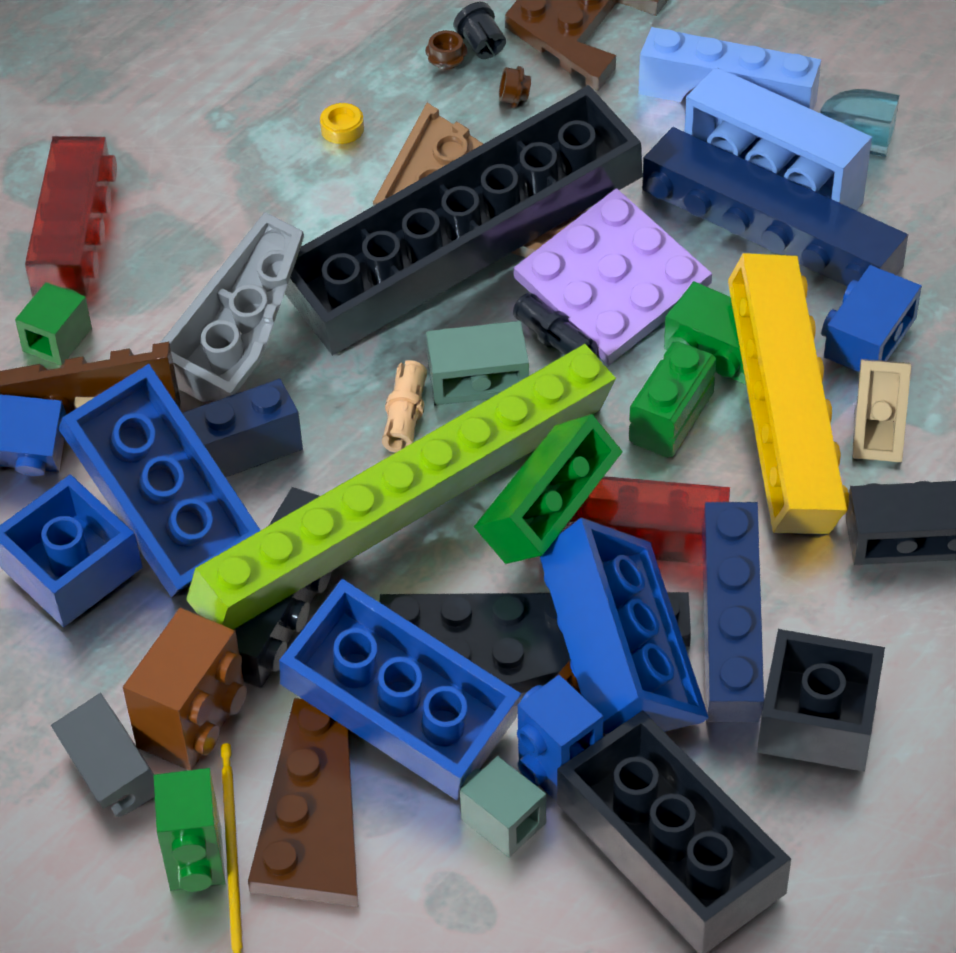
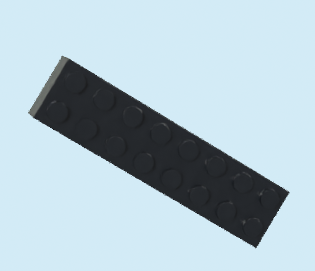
[285,85,643,356]

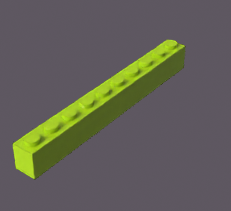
[186,344,616,629]

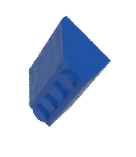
[539,518,709,734]

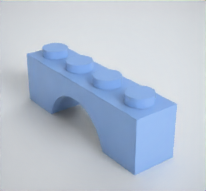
[639,27,821,110]

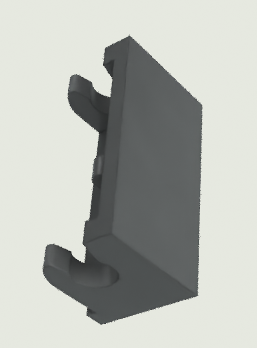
[51,692,155,817]

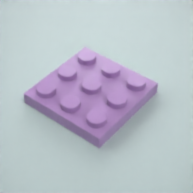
[513,188,712,366]

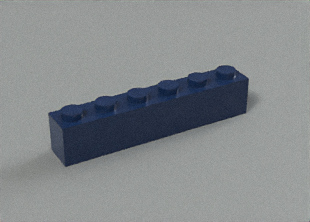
[642,127,908,287]

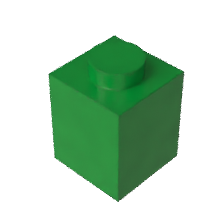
[15,282,92,366]

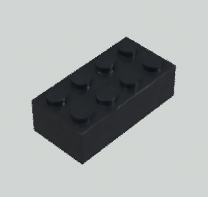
[557,710,791,953]

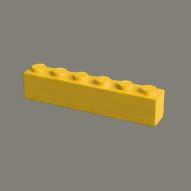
[728,253,849,534]

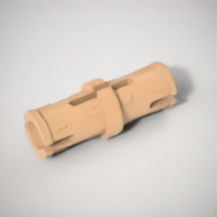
[382,360,427,453]

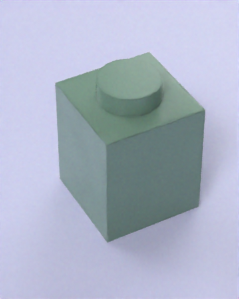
[460,756,546,858]

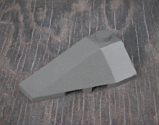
[160,212,304,402]

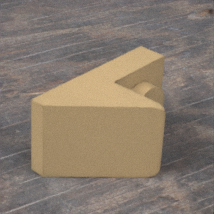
[852,359,911,462]

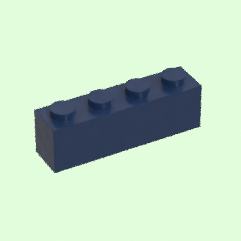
[183,379,303,477]
[702,502,764,723]

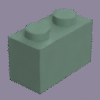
[426,321,529,406]

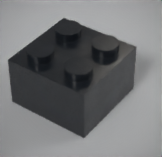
[757,629,885,772]

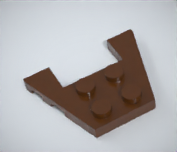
[505,0,668,91]

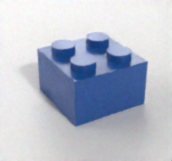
[0,474,143,628]

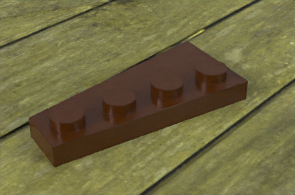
[0,341,181,414]
[248,698,359,907]

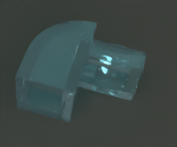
[820,89,900,157]

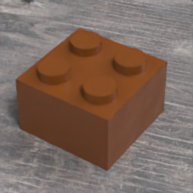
[123,608,247,770]

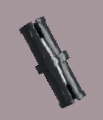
[513,293,598,355]

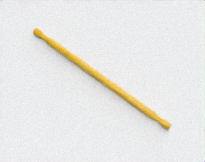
[221,743,243,953]

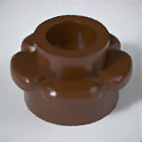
[425,30,467,70]
[499,66,531,109]

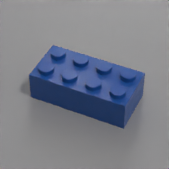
[59,364,261,598]
[279,579,521,800]

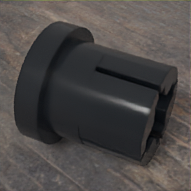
[453,2,506,59]

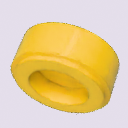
[320,103,364,144]

